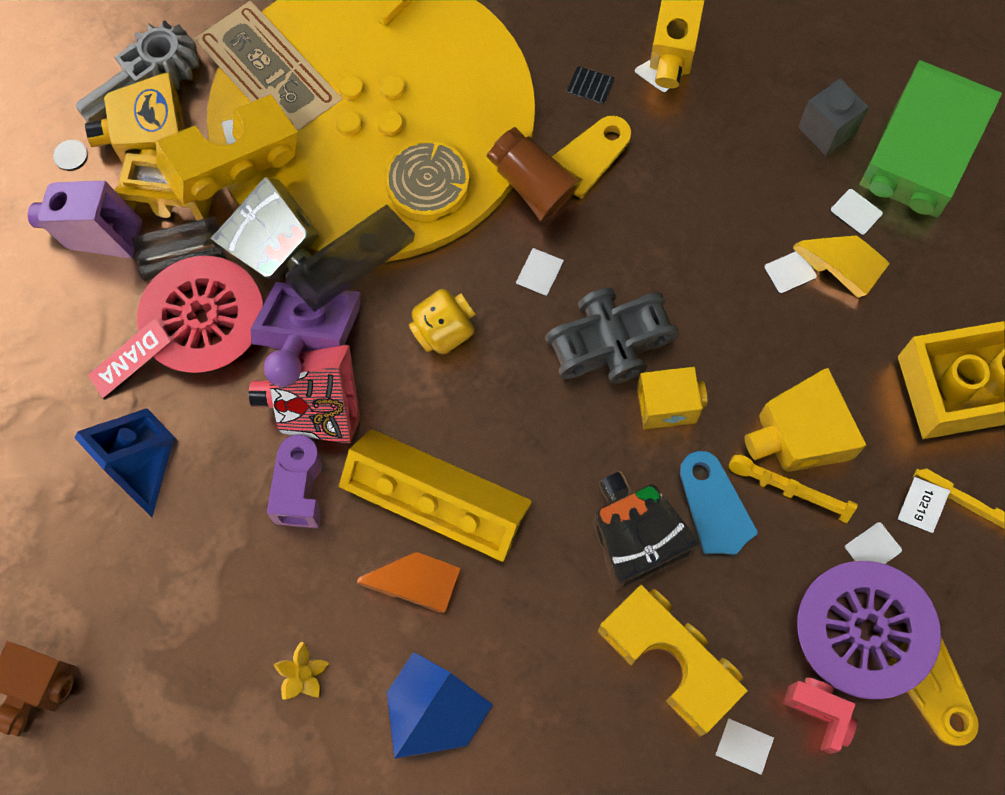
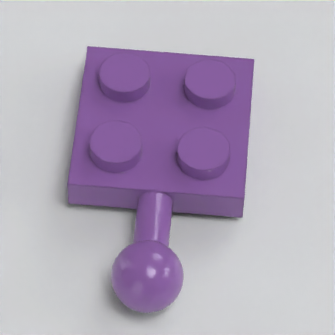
[250,282,361,387]

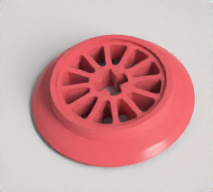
[137,256,263,373]

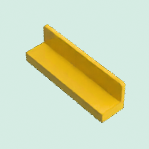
[338,429,532,562]

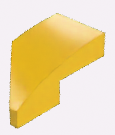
[793,235,890,298]

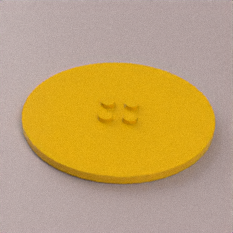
[207,0,535,263]

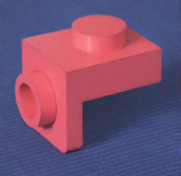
[783,678,857,754]

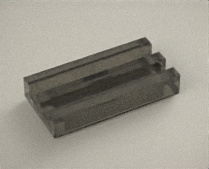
[132,216,227,281]

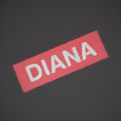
[88,318,171,399]

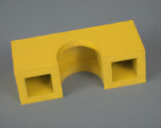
[156,94,298,205]
[598,585,748,737]

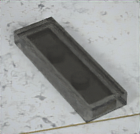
[286,204,415,312]

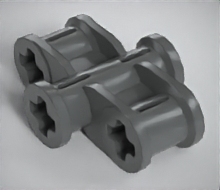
[545,288,680,384]

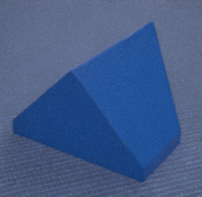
[74,408,175,517]
[387,652,493,759]

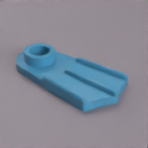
[680,451,758,555]

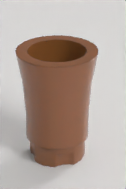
[487,127,583,223]

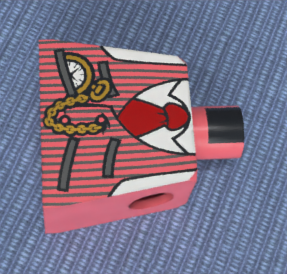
[249,345,360,443]

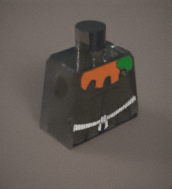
[593,471,700,592]

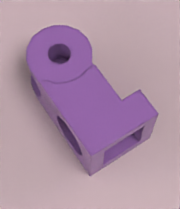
[267,435,323,528]

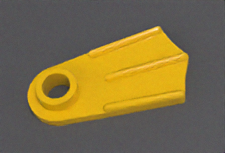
[552,116,631,199]
[887,637,979,746]

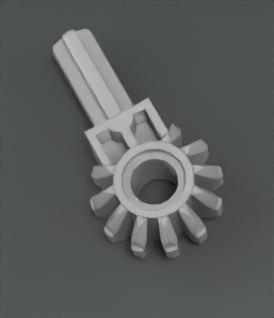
[75,20,199,122]

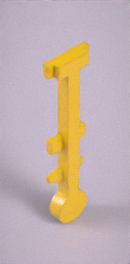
[729,455,858,523]

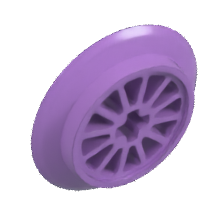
[797,561,941,699]

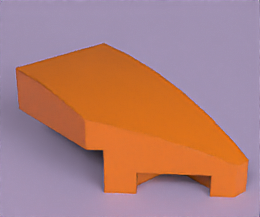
[357,552,460,613]

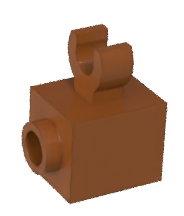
[0,640,76,737]

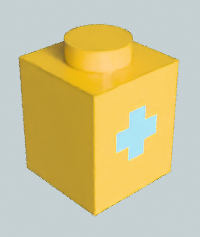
[637,367,707,430]

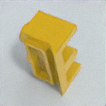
[114,149,213,224]

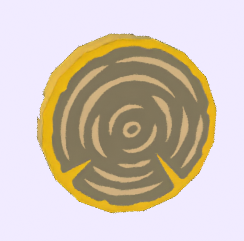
[385,140,470,222]

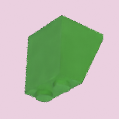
[859,60,1002,218]

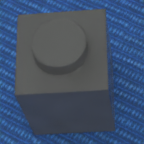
[798,78,869,156]

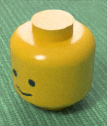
[408,289,476,354]

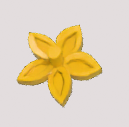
[273,642,329,700]

